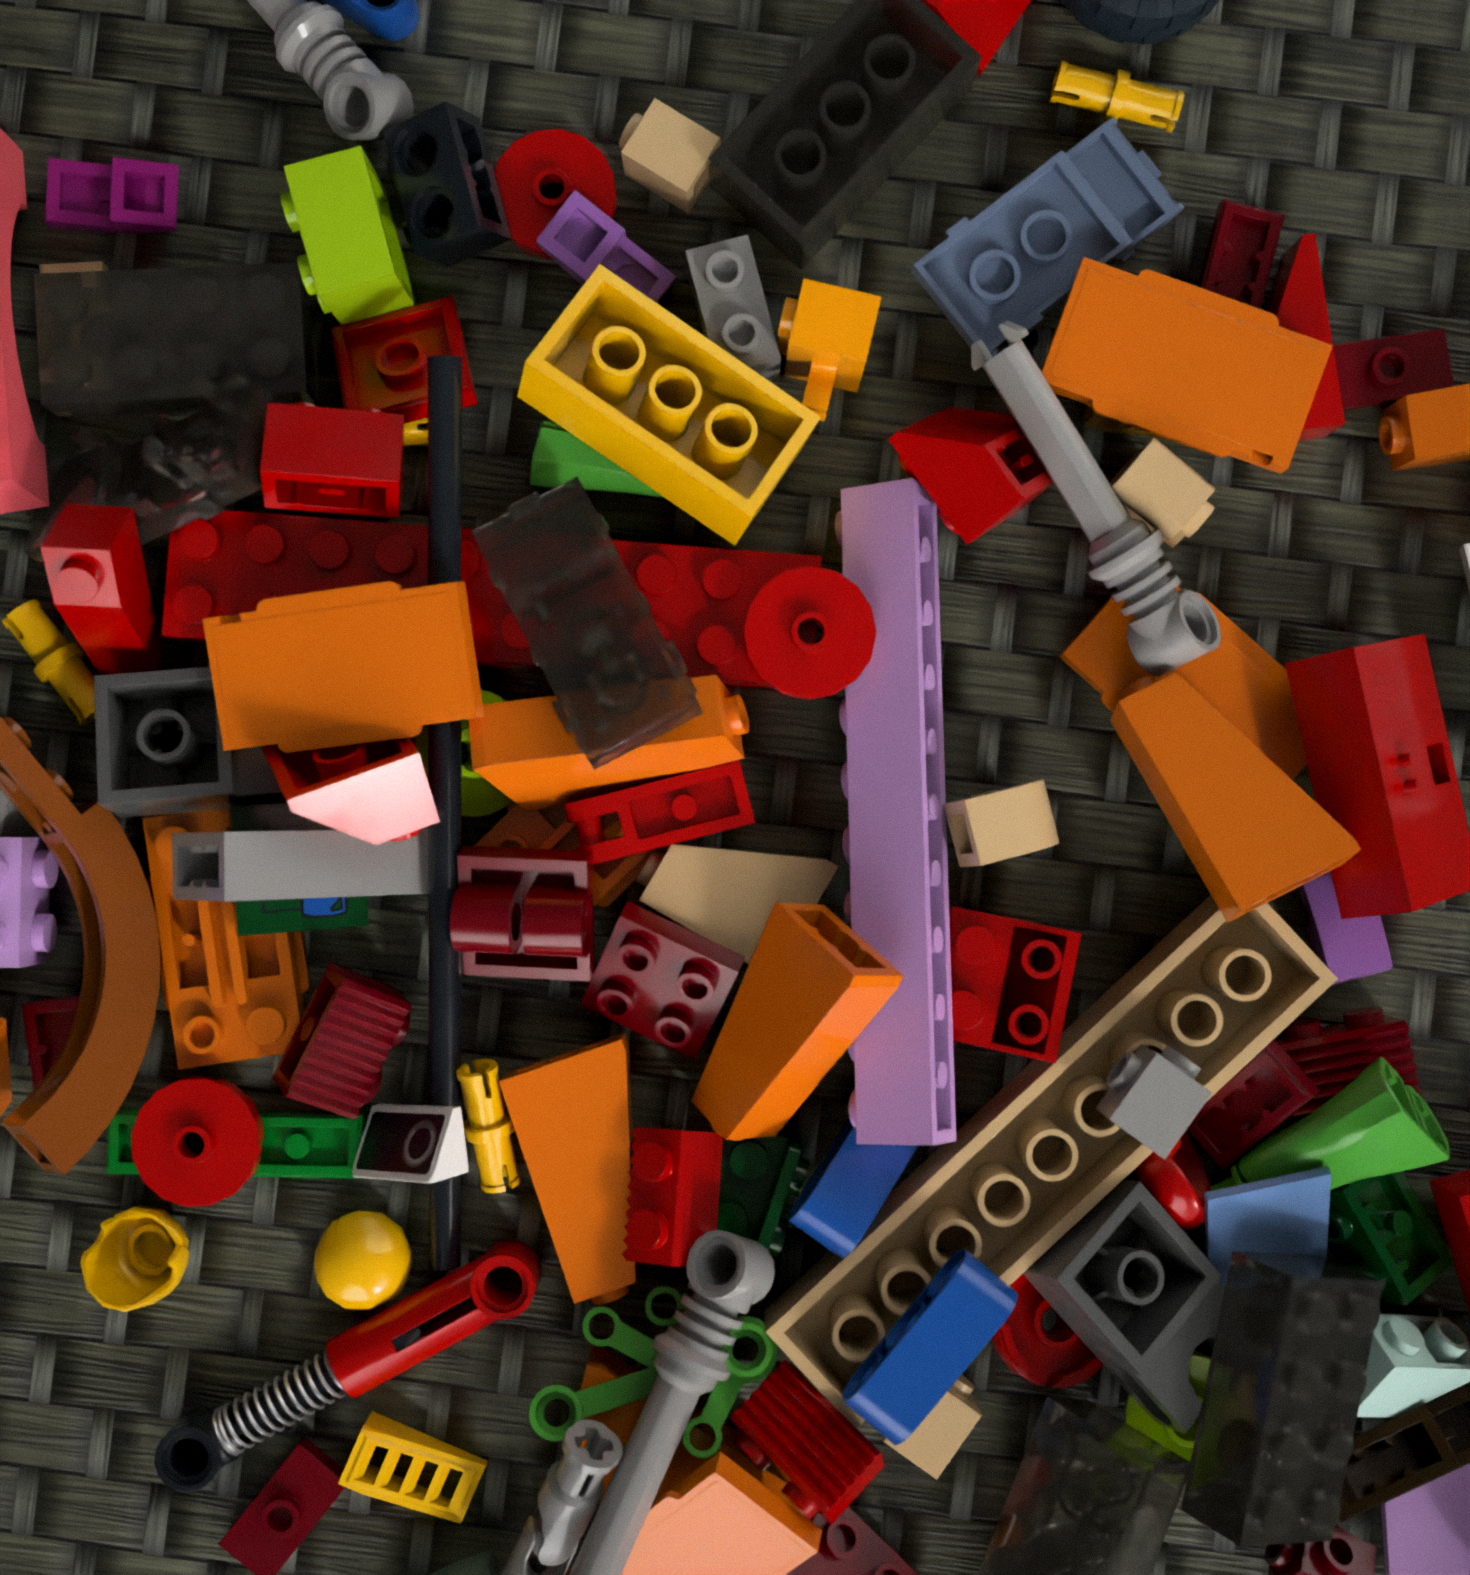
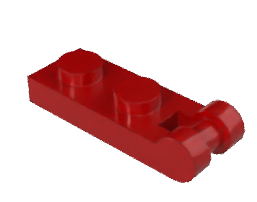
[563,760,755,865]

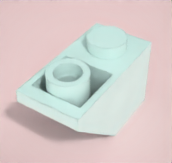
[1315,1312,1470,1418]

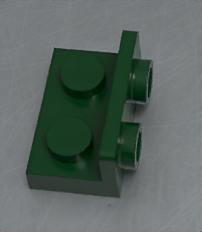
[717,1131,809,1258]
[1328,1171,1455,1305]

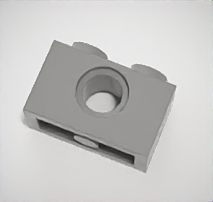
[685,234,781,381]

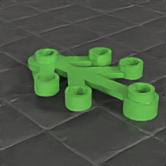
[529,1286,778,1458]

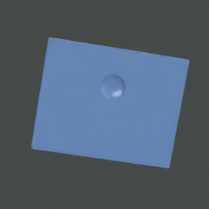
[1204,1166,1331,1292]

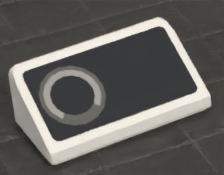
[352,1104,469,1184]

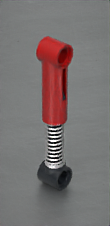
[154,1240,542,1492]

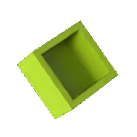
[280,146,417,325]

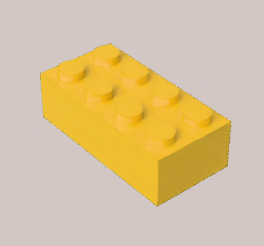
[517,264,821,546]

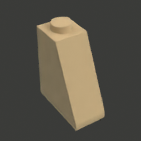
[636,843,839,964]

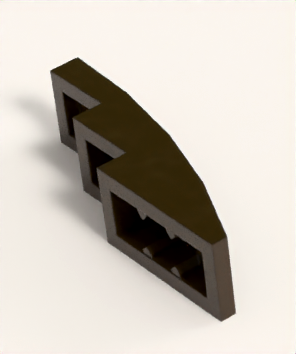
[1308,1384,1470,1523]

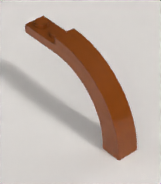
[0,716,160,1175]

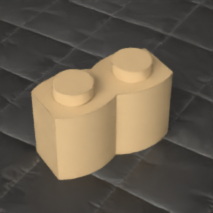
[1110,437,1216,548]

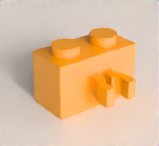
[777,278,882,422]

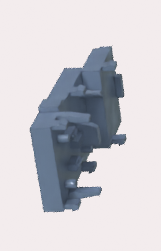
[911,117,1184,357]

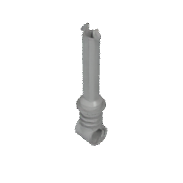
[247,0,414,141]
[971,320,1221,677]
[569,1230,775,1575]

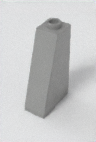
[172,829,428,902]

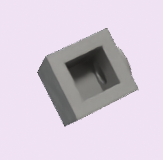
[1095,1044,1212,1160]

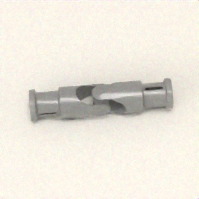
[501,1419,623,1575]

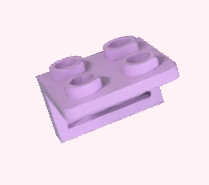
[0,836,59,968]
[1381,1464,1470,1575]

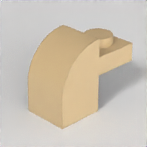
[944,779,1060,867]

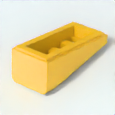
[338,1411,488,1524]

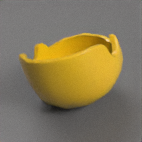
[80,1205,190,1312]
[314,1210,412,1311]

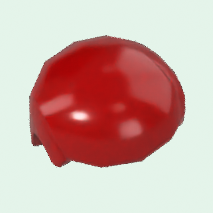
[1134,1131,1211,1230]

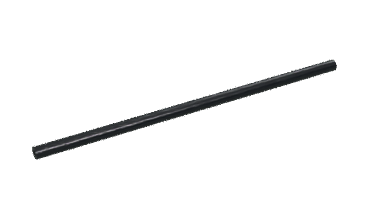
[428,355,462,1271]

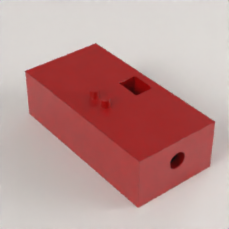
[1285,634,1470,919]

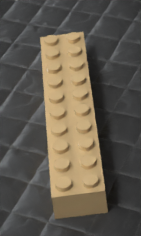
[764,895,1338,1428]

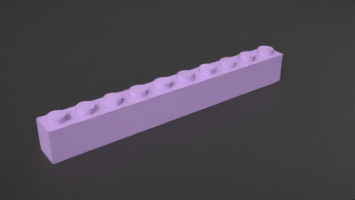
[835,478,957,1146]

